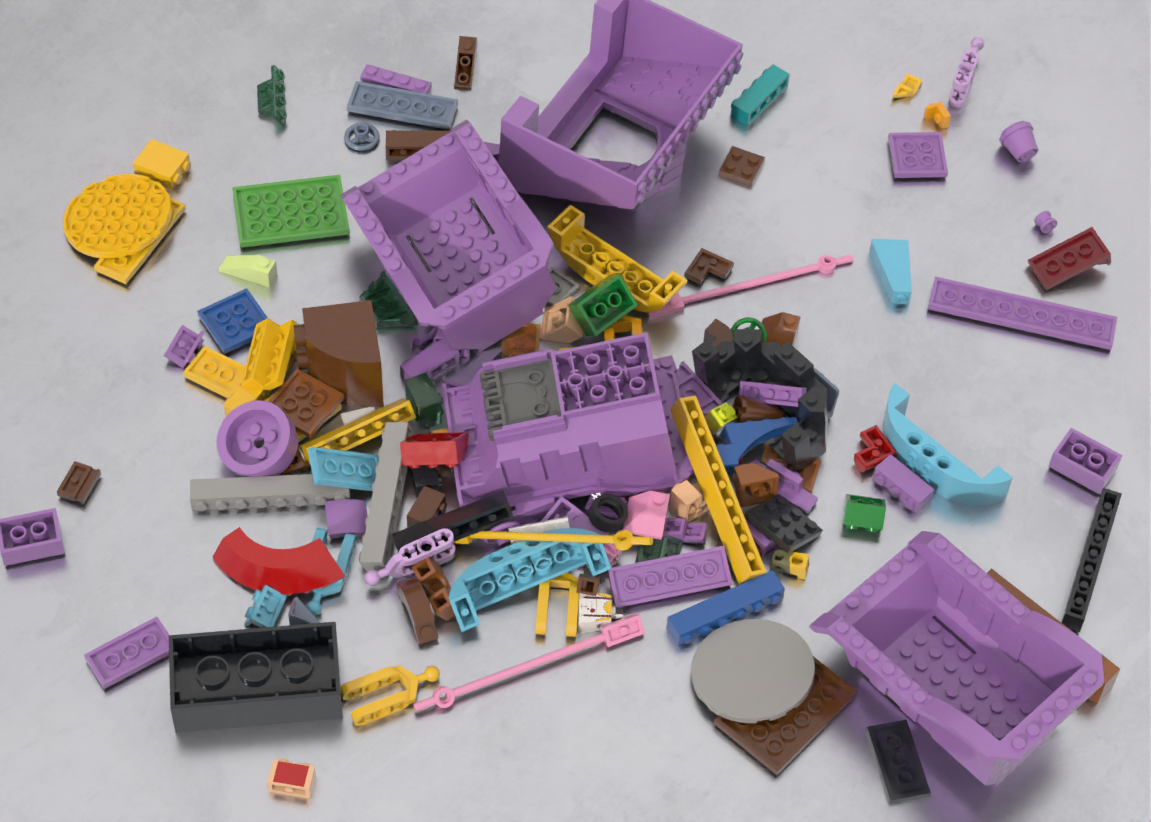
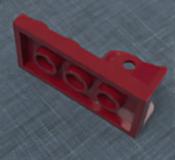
[1028,227,1111,290]

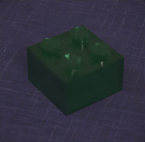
[405,372,444,427]

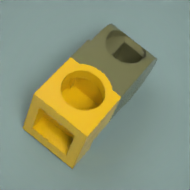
[770,550,810,580]

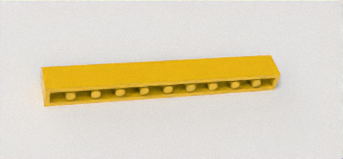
[670,396,766,585]

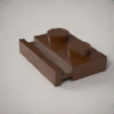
[57,461,101,505]

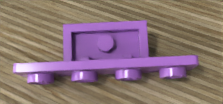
[751,459,818,513]

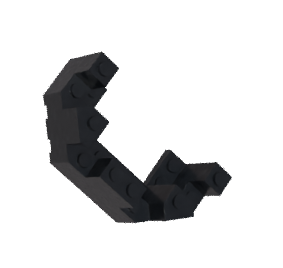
[692,329,829,474]

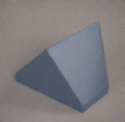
[288,597,320,625]

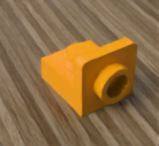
[924,101,951,130]

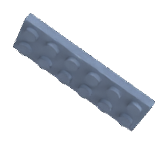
[347,81,458,130]

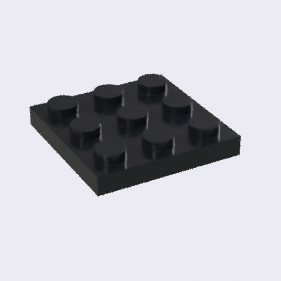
[744,494,823,553]

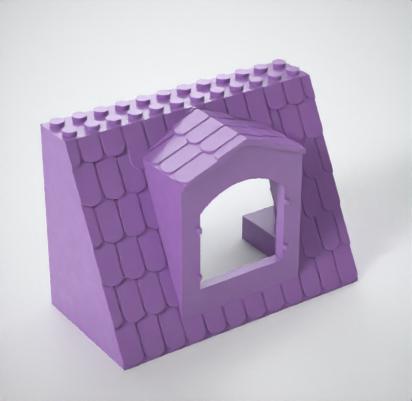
[499,0,744,209]

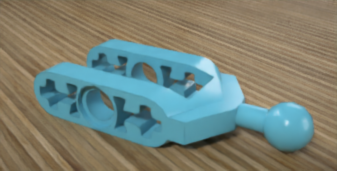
[306,528,357,616]

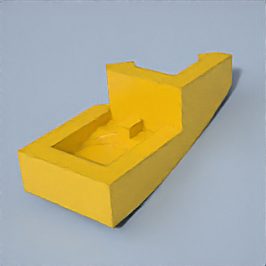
[892,73,923,98]

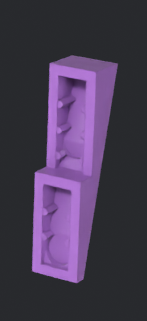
[481,497,555,540]

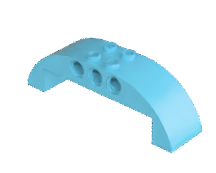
[883,383,1013,506]
[448,528,612,632]

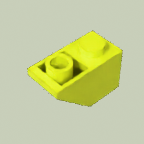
[705,402,738,434]

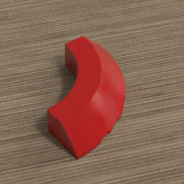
[212,527,346,596]

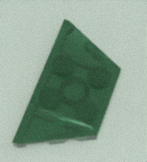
[359,271,418,327]

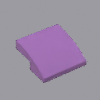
[325,499,367,539]

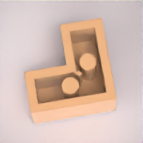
[669,480,709,523]

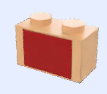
[267,759,316,798]

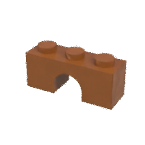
[412,557,455,621]

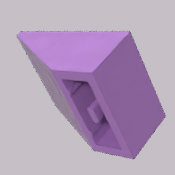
[542,496,609,566]

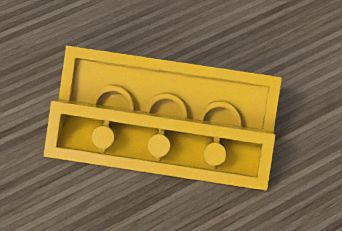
[241,318,298,390]

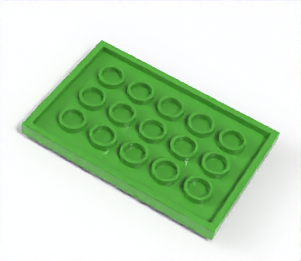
[232,175,350,248]

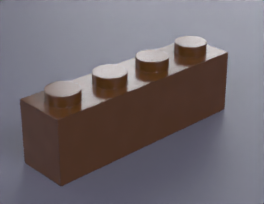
[385,130,451,158]

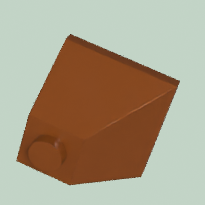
[762,312,801,346]
[733,463,779,508]

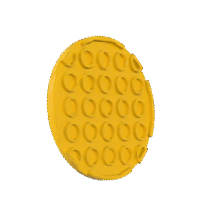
[63,174,172,258]

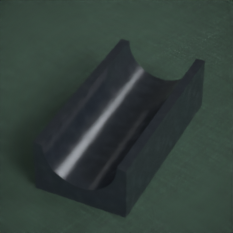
[169,622,343,733]

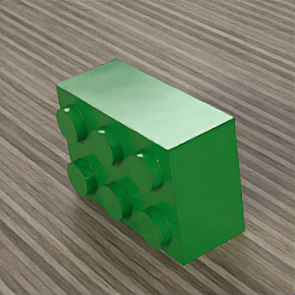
[568,274,638,337]

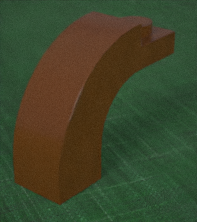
[395,576,439,645]

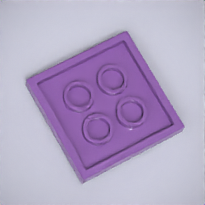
[888,132,948,178]

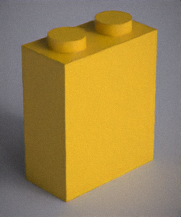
[133,139,191,189]

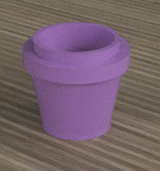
[999,121,1039,162]

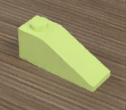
[219,255,277,288]

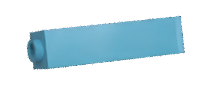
[870,239,912,304]

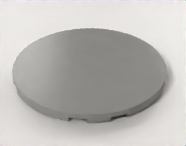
[691,619,815,723]

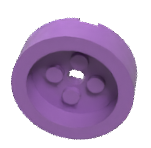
[216,400,298,477]

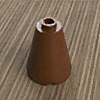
[732,395,786,423]

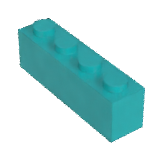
[731,64,790,126]

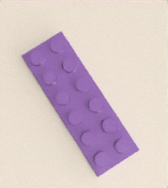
[607,546,732,607]

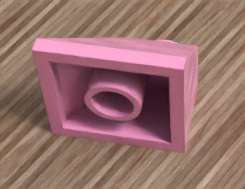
[623,491,670,540]

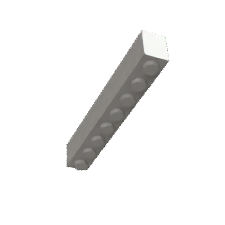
[359,422,414,571]
[190,474,350,511]

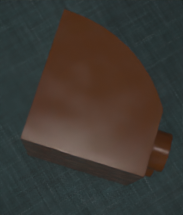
[293,300,384,408]

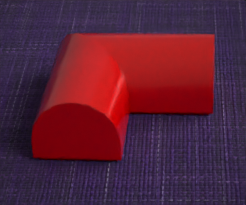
[854,425,897,472]

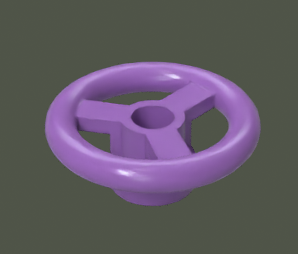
[484,521,521,548]

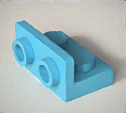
[244,585,287,628]

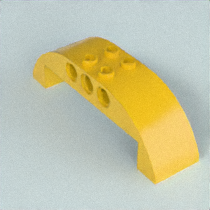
[547,205,688,312]

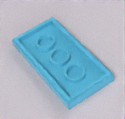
[308,447,379,491]

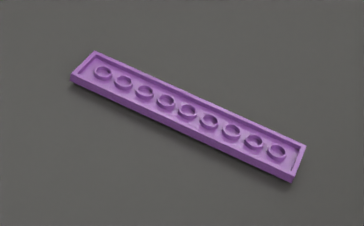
[928,277,1117,350]

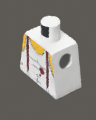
[578,592,623,633]

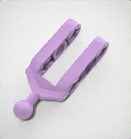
[948,37,984,109]
[364,528,456,586]

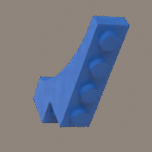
[716,417,798,475]

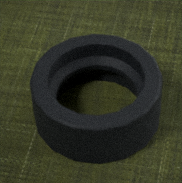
[588,494,628,533]

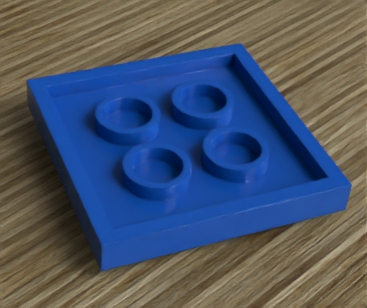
[197,288,268,354]

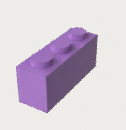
[400,338,459,391]
[873,454,935,514]

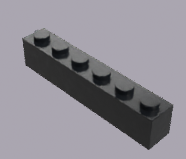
[392,491,514,559]

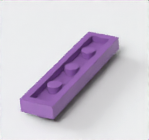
[360,64,432,94]
[739,381,807,407]

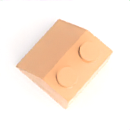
[540,296,583,343]

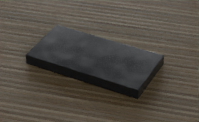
[866,719,931,804]

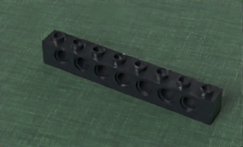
[1061,488,1122,632]

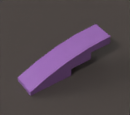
[661,517,708,544]

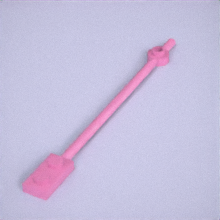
[646,255,853,319]
[413,613,645,712]

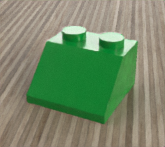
[843,494,886,532]

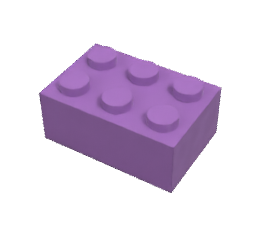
[1049,428,1123,494]
[0,508,65,566]

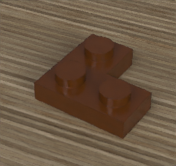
[684,248,734,284]

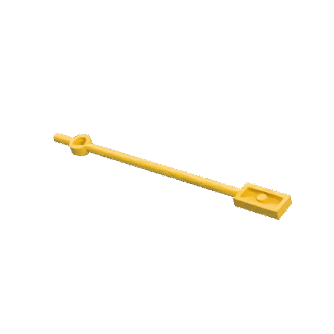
[454,530,653,550]

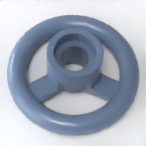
[344,123,380,151]

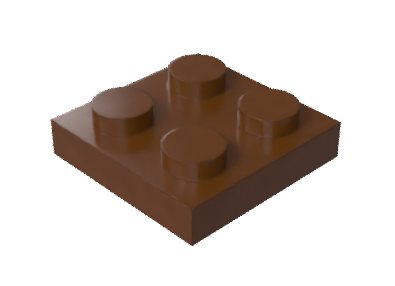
[719,146,765,186]

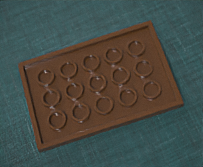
[714,656,858,775]

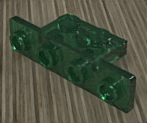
[257,65,287,127]

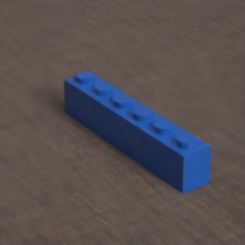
[666,570,785,646]

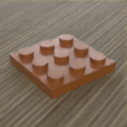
[268,369,344,438]

